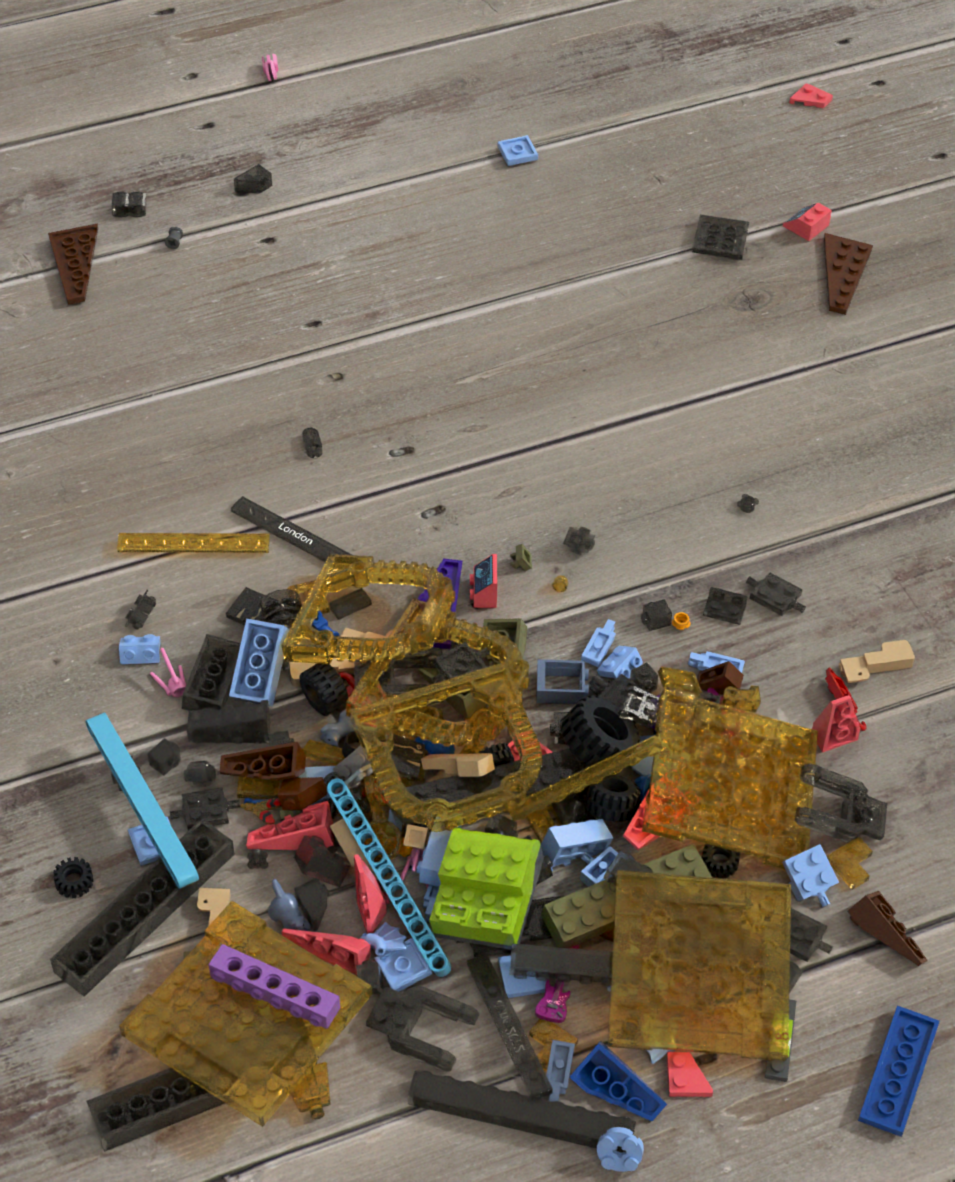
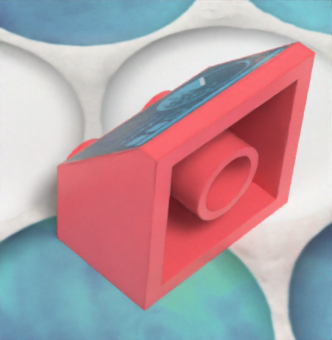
[783,203,832,241]
[470,554,497,608]

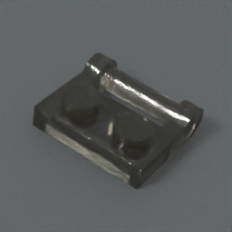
[618,686,663,729]

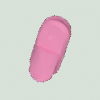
[262,54,278,81]

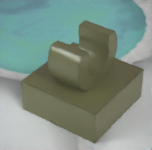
[510,544,532,571]

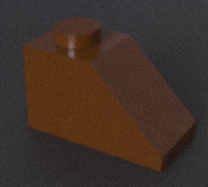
[695,661,744,695]
[278,777,328,810]

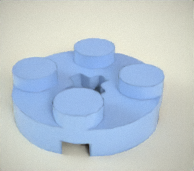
[597,1127,644,1172]

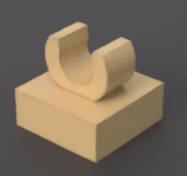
[403,824,429,850]

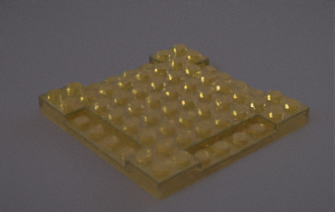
[642,689,818,869]
[607,870,791,1061]
[119,901,372,1127]

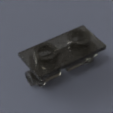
[125,590,156,629]

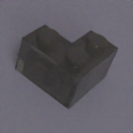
[294,835,351,888]

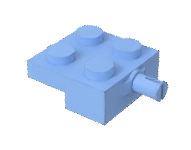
[782,844,839,907]
[580,846,631,887]

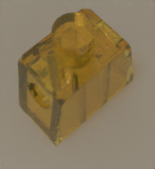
[285,1062,330,1120]

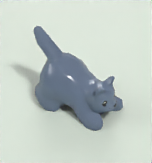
[320,709,379,750]
[268,879,311,931]

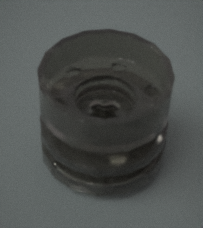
[260,589,306,638]

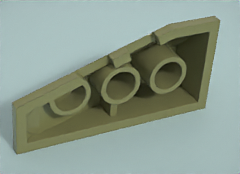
[482,618,528,694]
[418,660,496,718]

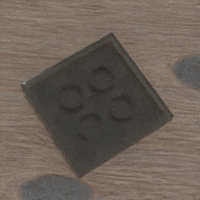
[692,215,749,260]

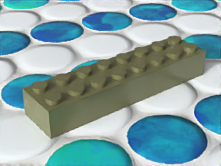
[541,844,713,952]

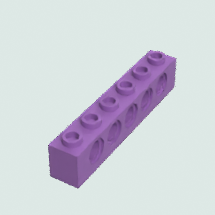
[209,944,340,1029]

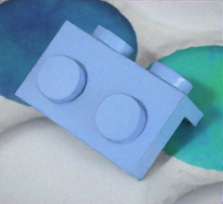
[119,634,161,664]
[597,645,643,687]

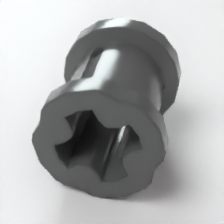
[165,227,184,249]

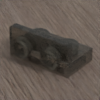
[703,587,748,625]

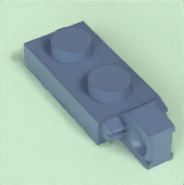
[545,1040,575,1106]

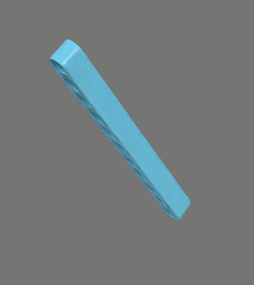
[85,712,199,889]
[327,779,451,977]

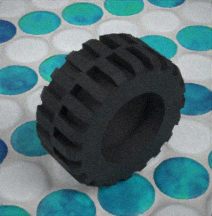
[561,696,640,774]

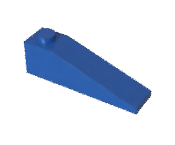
[570,1041,667,1121]

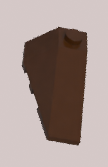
[219,742,306,781]
[848,891,928,966]

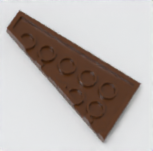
[48,223,98,305]
[824,233,873,315]

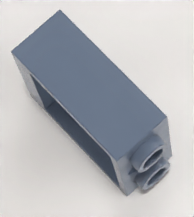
[536,659,589,704]

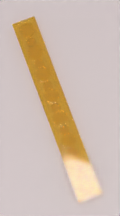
[117,533,270,553]
[507,735,664,822]

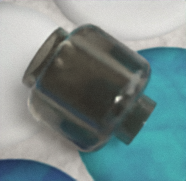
[184,760,216,788]

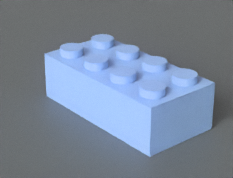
[229,618,290,707]

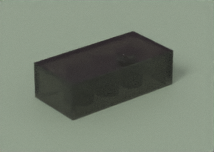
[182,634,241,719]

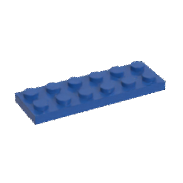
[858,1006,940,1137]

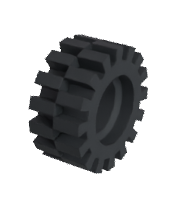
[479,743,514,775]
[701,838,740,879]
[53,857,94,898]

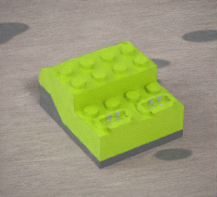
[429,827,544,951]

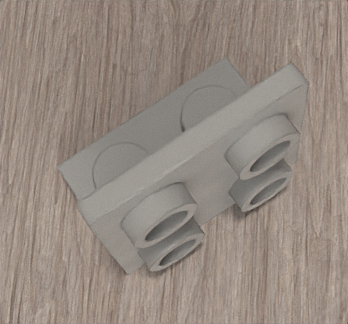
[333,744,378,794]

